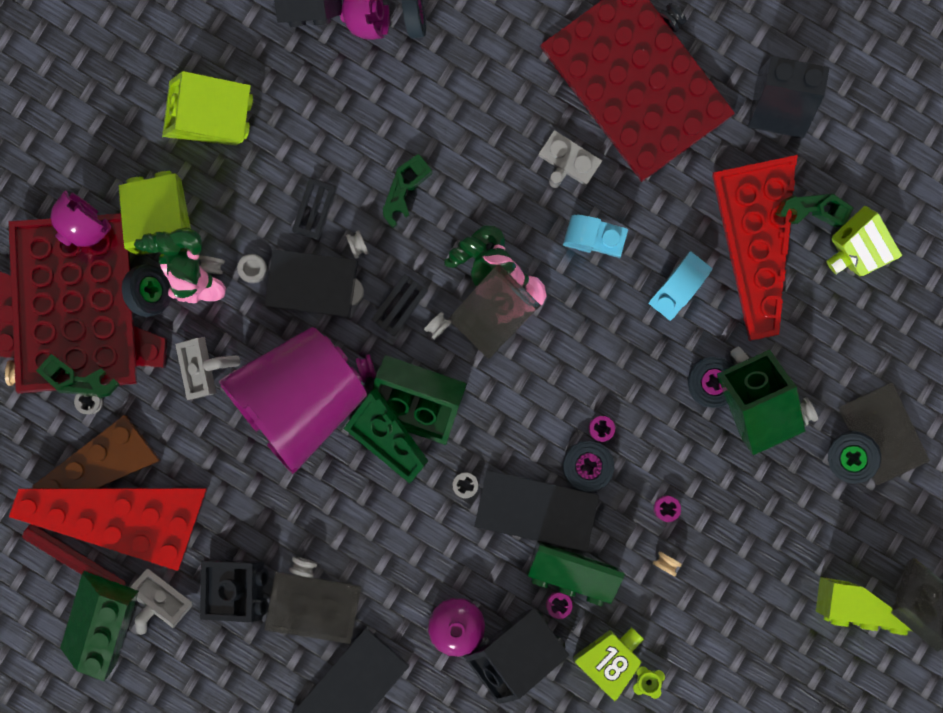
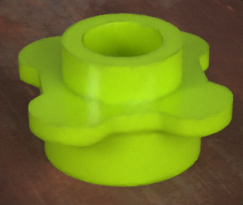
[633,666,665,699]

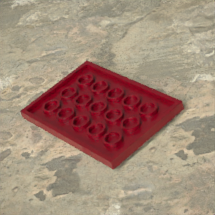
[541,0,735,182]
[9,213,137,394]

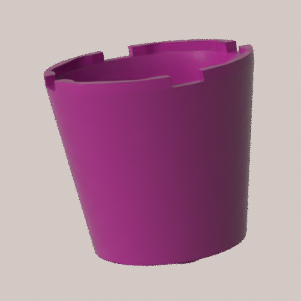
[218,327,367,474]

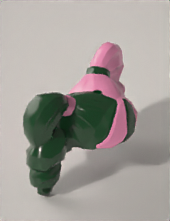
[444,226,547,324]
[134,227,227,304]

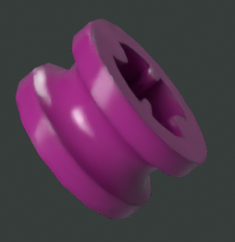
[356,354,376,383]
[589,416,615,442]
[654,495,681,522]
[546,591,573,619]

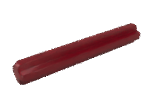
[22,524,126,586]

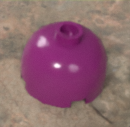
[340,0,390,40]
[50,190,111,247]
[428,597,485,657]

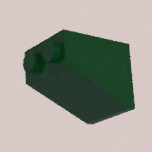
[717,349,805,456]

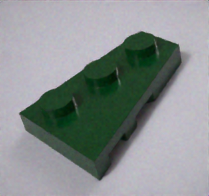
[343,387,428,484]

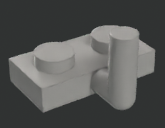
[538,130,602,188]
[175,337,241,400]
[130,568,192,635]

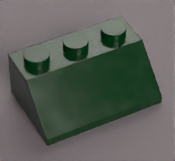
[372,355,467,445]
[527,541,625,606]
[60,571,139,681]

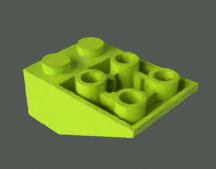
[816,577,919,635]

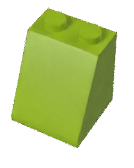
[162,71,253,146]
[119,171,191,256]

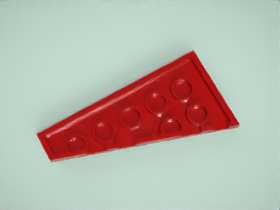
[712,155,798,341]
[9,488,207,571]

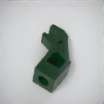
[383,154,432,228]
[775,194,854,227]
[36,354,120,398]

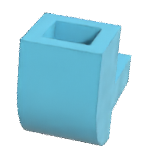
[563,215,628,258]
[648,251,713,321]

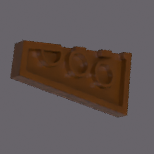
[32,415,161,489]

